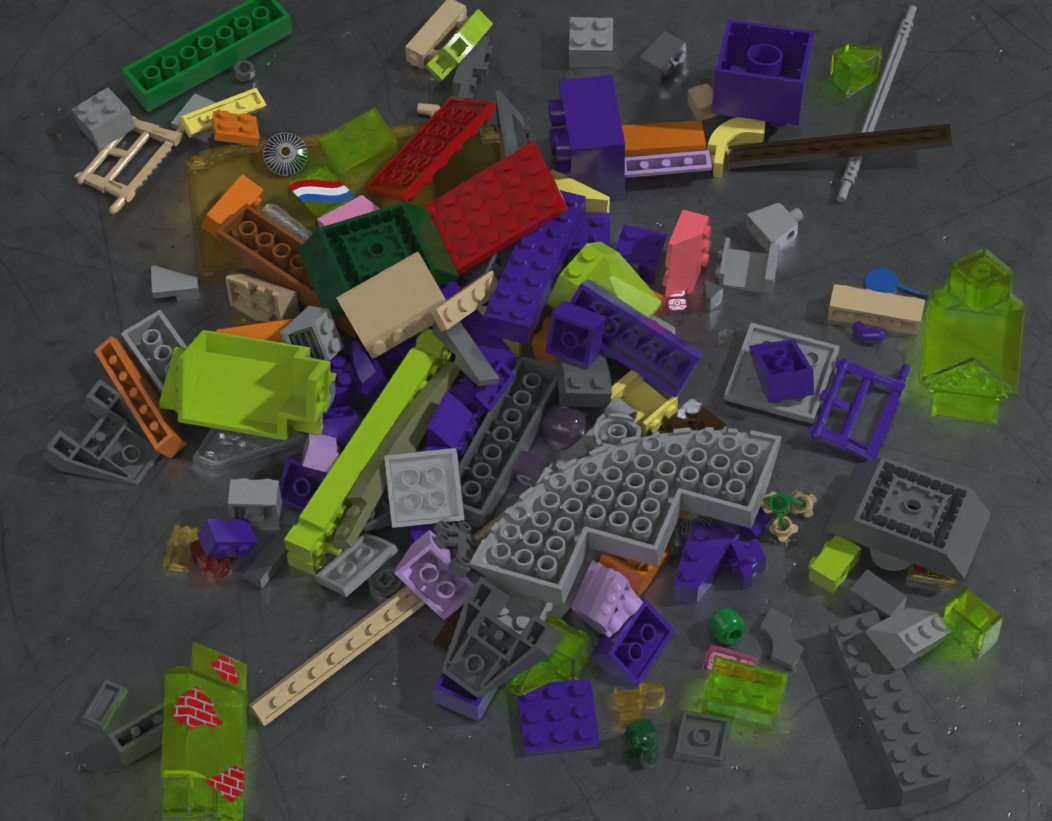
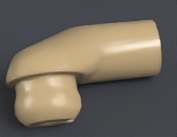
[417,103,440,118]

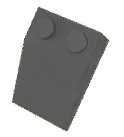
[556,349,612,407]

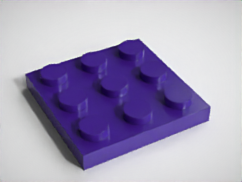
[517,678,600,757]

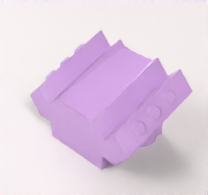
[571,559,643,638]

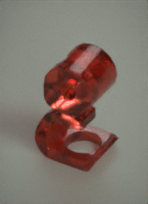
[190,539,232,584]

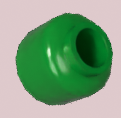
[709,608,745,644]

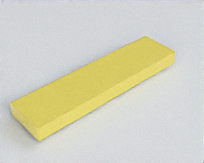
[179,88,267,138]

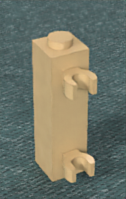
[405,0,469,69]

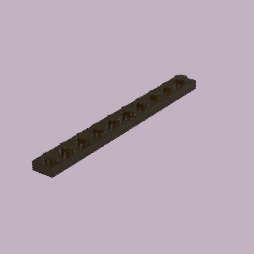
[728,124,952,169]

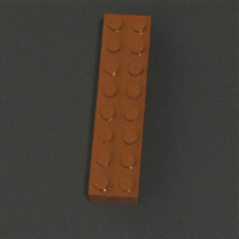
[216,203,358,338]

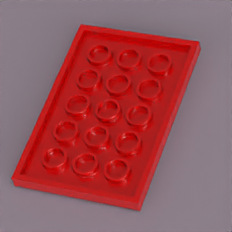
[363,96,497,202]
[422,141,569,276]

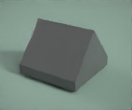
[703,280,723,312]

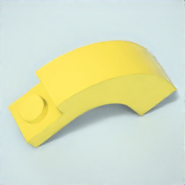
[708,117,766,178]

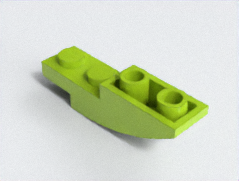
[425,9,493,81]

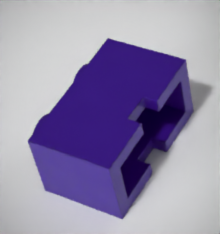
[197,519,258,558]

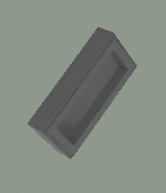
[81,679,128,732]

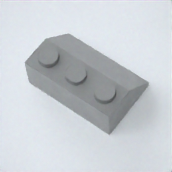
[865,608,953,670]

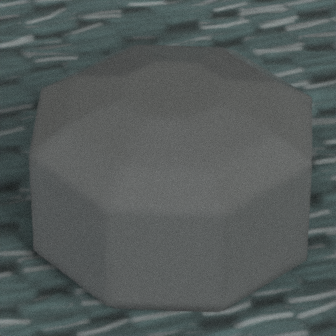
[233,60,255,82]

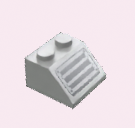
[280,306,344,361]

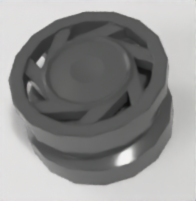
[368,565,403,603]

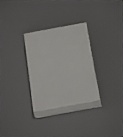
[315,531,398,597]

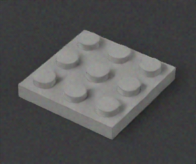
[384,447,465,528]

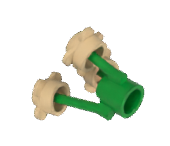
[761,491,816,542]

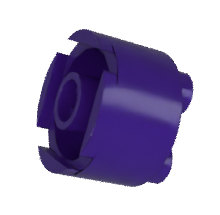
[330,355,356,408]

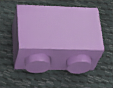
[302,433,340,473]

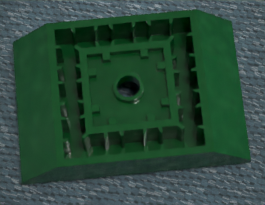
[298,202,459,318]

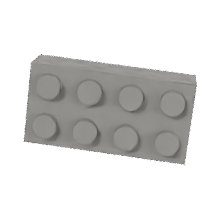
[121,310,187,411]

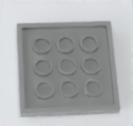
[724,323,840,424]

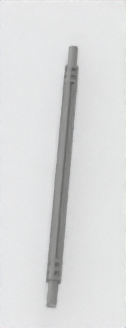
[837,5,917,202]

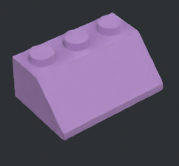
[394,530,479,620]

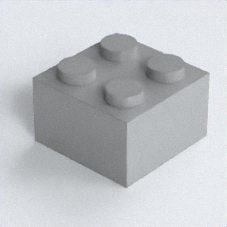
[569,17,613,68]
[71,88,136,150]
[228,478,283,530]

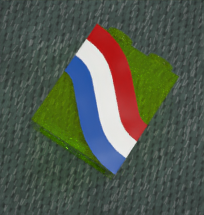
[287,164,355,228]

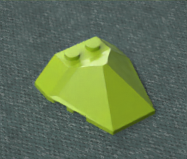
[546,242,661,318]

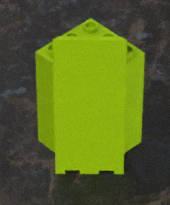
[159,330,337,440]

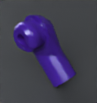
[852,321,887,343]

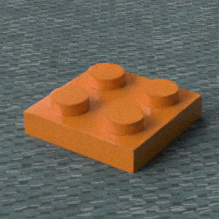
[212,110,260,146]

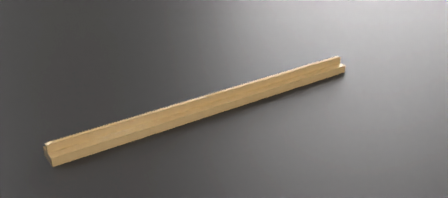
[248,503,515,726]

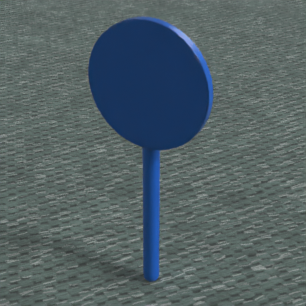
[865,268,940,300]

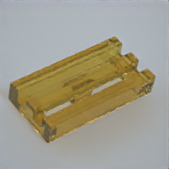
[163,525,199,573]

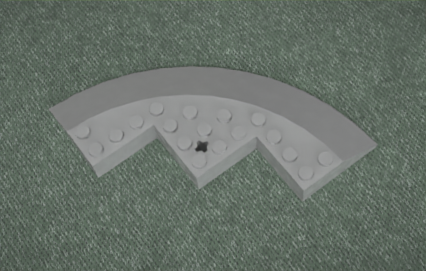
[470,427,782,606]

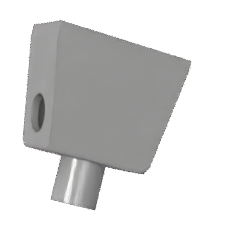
[746,203,803,254]

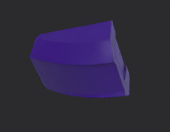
[350,341,392,403]

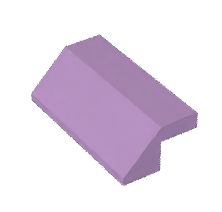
[625,149,712,178]

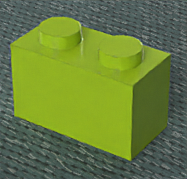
[808,535,861,594]

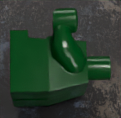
[622,719,659,765]

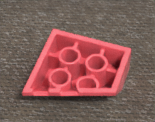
[661,210,711,303]

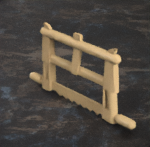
[74,116,185,214]

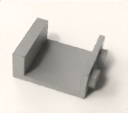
[715,237,780,294]

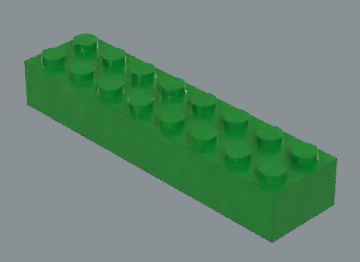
[122,0,292,112]

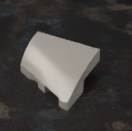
[151,266,200,301]

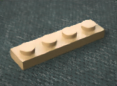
[430,270,498,332]

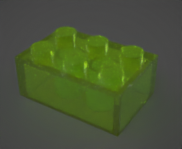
[318,107,398,183]
[702,656,788,731]

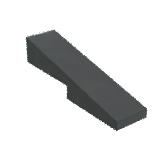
[432,321,500,386]

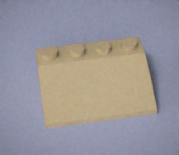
[337,252,446,359]

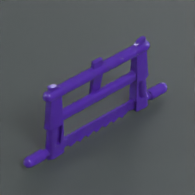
[806,358,910,462]

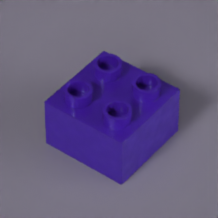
[711,19,815,127]
[548,75,625,202]

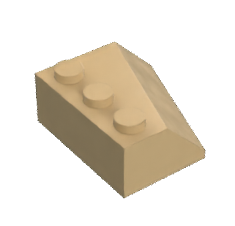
[225,273,299,323]

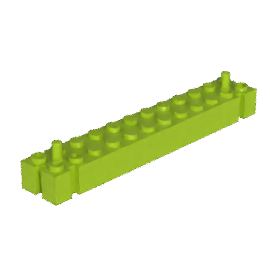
[284,328,453,576]

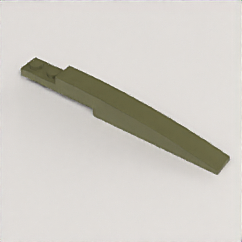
[331,362,460,549]

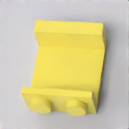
[606,370,678,437]

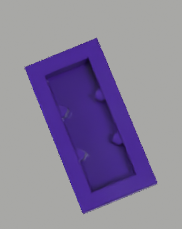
[455,360,516,411]

